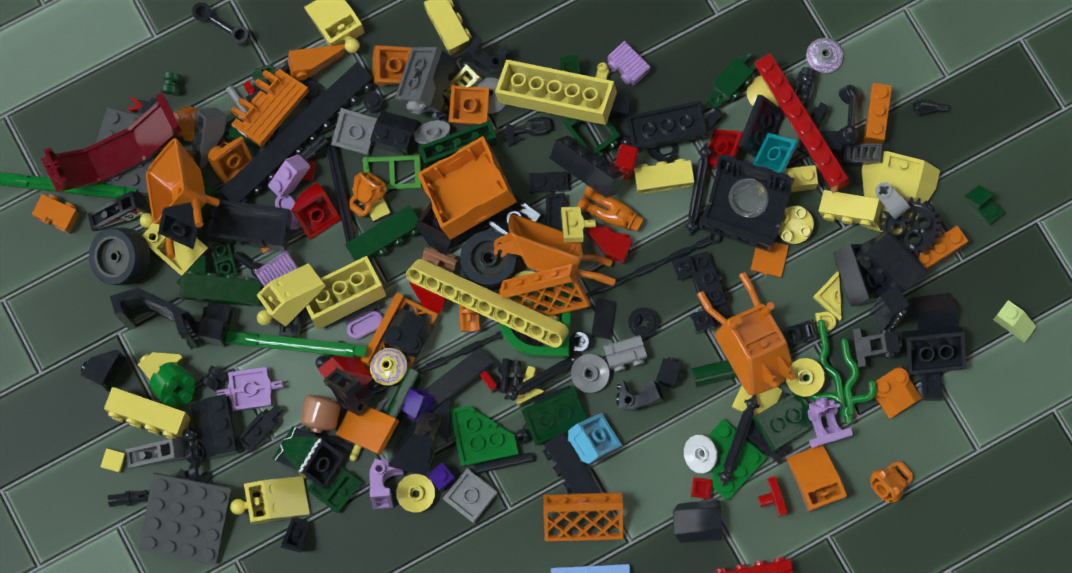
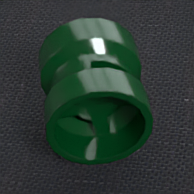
[161,72,182,96]

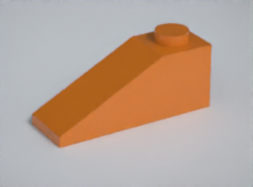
[288,44,345,80]

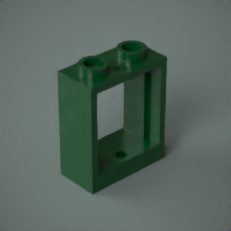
[562,118,620,157]

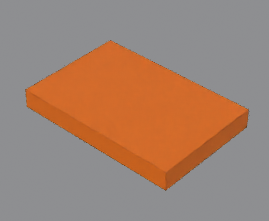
[335,406,399,456]

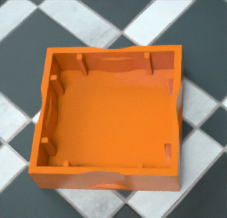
[417,136,517,239]

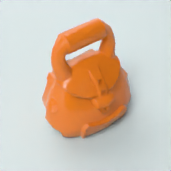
[173,106,197,142]
[349,172,386,217]
[870,461,913,503]

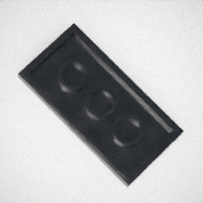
[627,100,708,151]

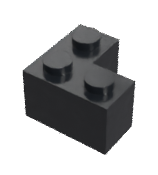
[195,302,233,347]

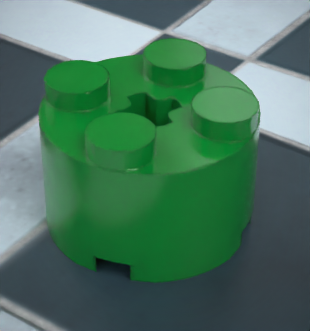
[150,362,195,407]

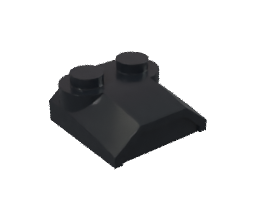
[382,308,435,360]

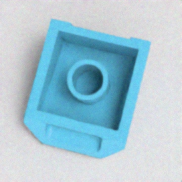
[568,413,622,464]

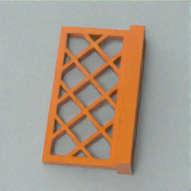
[499,263,590,316]
[361,293,438,382]
[543,493,623,542]

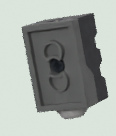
[395,47,457,115]

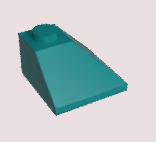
[753,133,798,173]

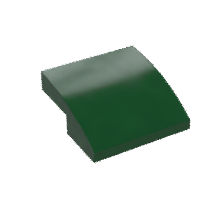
[306,466,362,513]

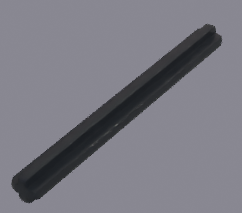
[326,136,356,243]

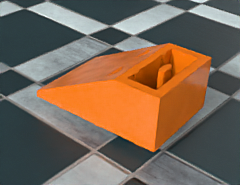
[786,445,847,513]

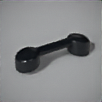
[192,2,250,46]
[837,84,861,147]
[522,332,589,352]

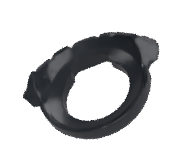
[647,143,677,163]

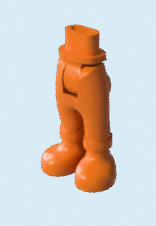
[577,186,643,232]

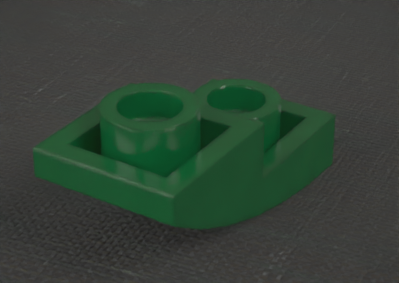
[209,242,238,278]

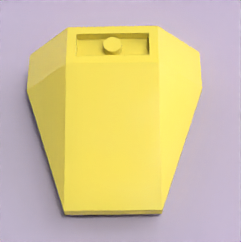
[861,151,940,238]

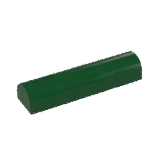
[691,359,738,387]
[385,367,424,445]

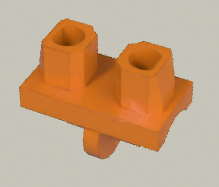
[459,304,480,332]

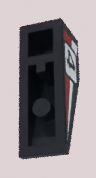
[88,191,150,231]

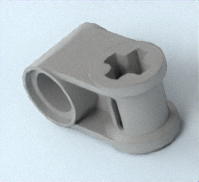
[875,182,911,220]

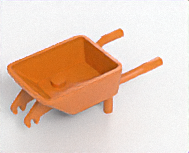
[146,138,220,259]
[494,214,616,295]
[697,272,796,396]

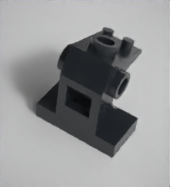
[462,35,510,75]
[853,328,902,370]
[323,368,375,416]
[616,379,665,411]

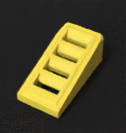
[443,64,482,100]

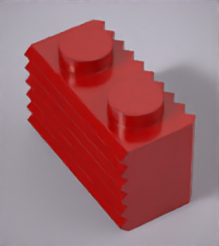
[615,144,638,181]

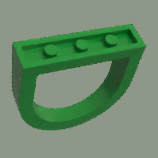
[499,282,572,359]

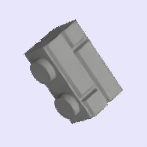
[603,336,647,372]

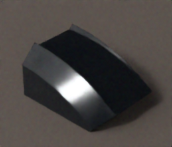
[673,500,722,543]

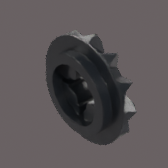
[628,307,659,338]

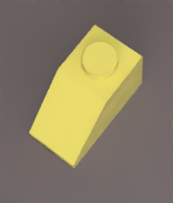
[138,352,185,379]

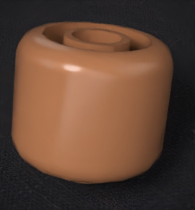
[300,395,341,433]

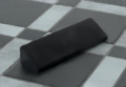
[424,348,494,411]

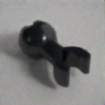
[515,420,530,444]

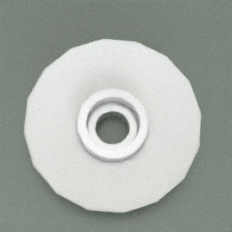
[684,435,717,473]

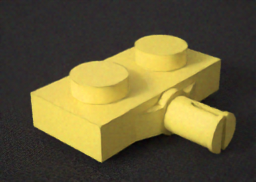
[561,207,596,243]

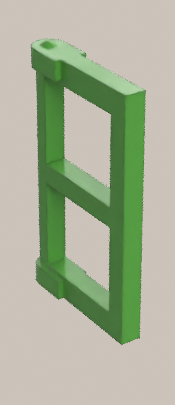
[362,154,421,190]

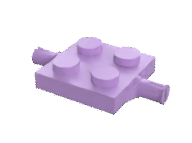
[217,367,283,411]

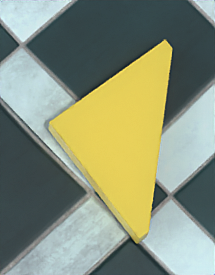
[813,271,842,321]

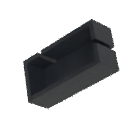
[207,200,293,251]

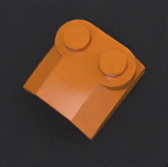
[372,46,411,86]
[449,85,489,126]
[208,137,253,184]
[868,366,922,420]

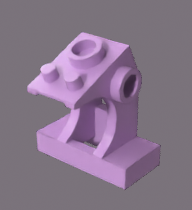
[808,398,853,448]
[370,459,403,509]

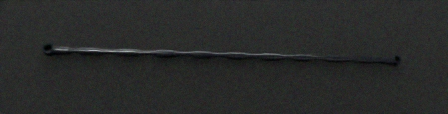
[370,232,720,396]

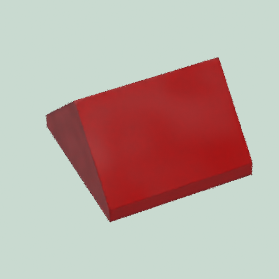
[708,129,743,170]

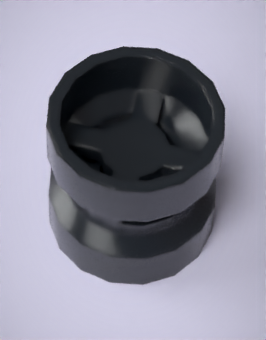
[200,365,227,392]

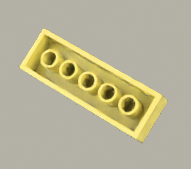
[495,60,617,125]

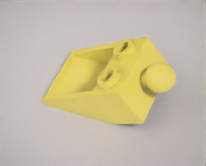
[304,0,365,53]
[140,213,208,276]
[257,263,326,327]
[230,477,310,526]

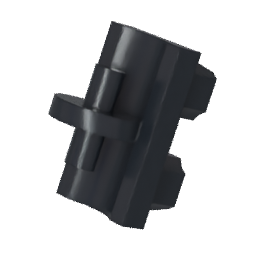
[497,358,525,394]

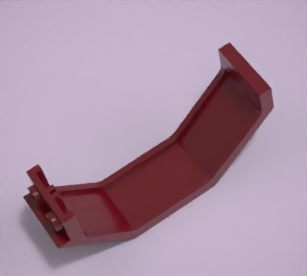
[41,93,182,192]

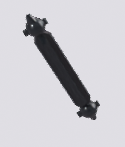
[684,143,713,236]
[504,353,583,401]
[717,394,760,486]

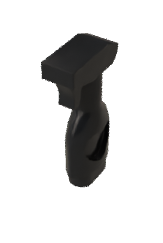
[505,116,552,147]

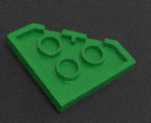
[450,405,518,467]
[710,419,766,501]

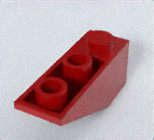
[583,218,632,264]

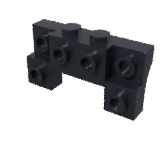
[671,251,731,334]

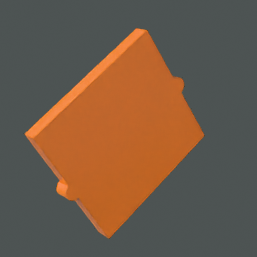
[750,242,789,278]

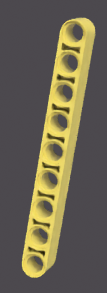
[406,259,569,347]

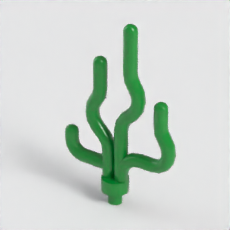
[806,319,877,424]

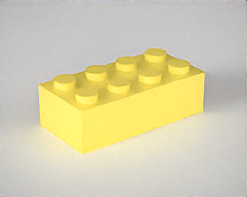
[306,256,386,330]
[104,387,191,439]

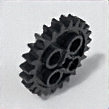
[879,197,943,258]

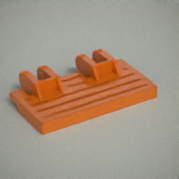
[231,69,309,147]

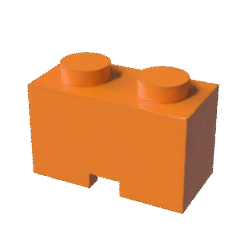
[32,194,79,234]

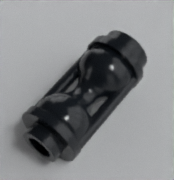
[794,67,817,108]

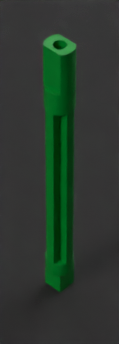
[0,172,138,199]
[225,331,368,358]

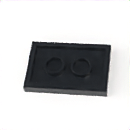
[738,95,783,158]

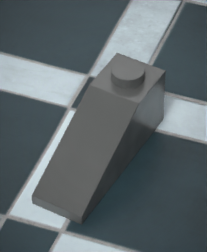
[192,108,227,169]
[125,438,187,468]

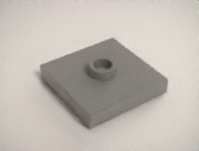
[331,108,377,155]
[443,468,498,524]

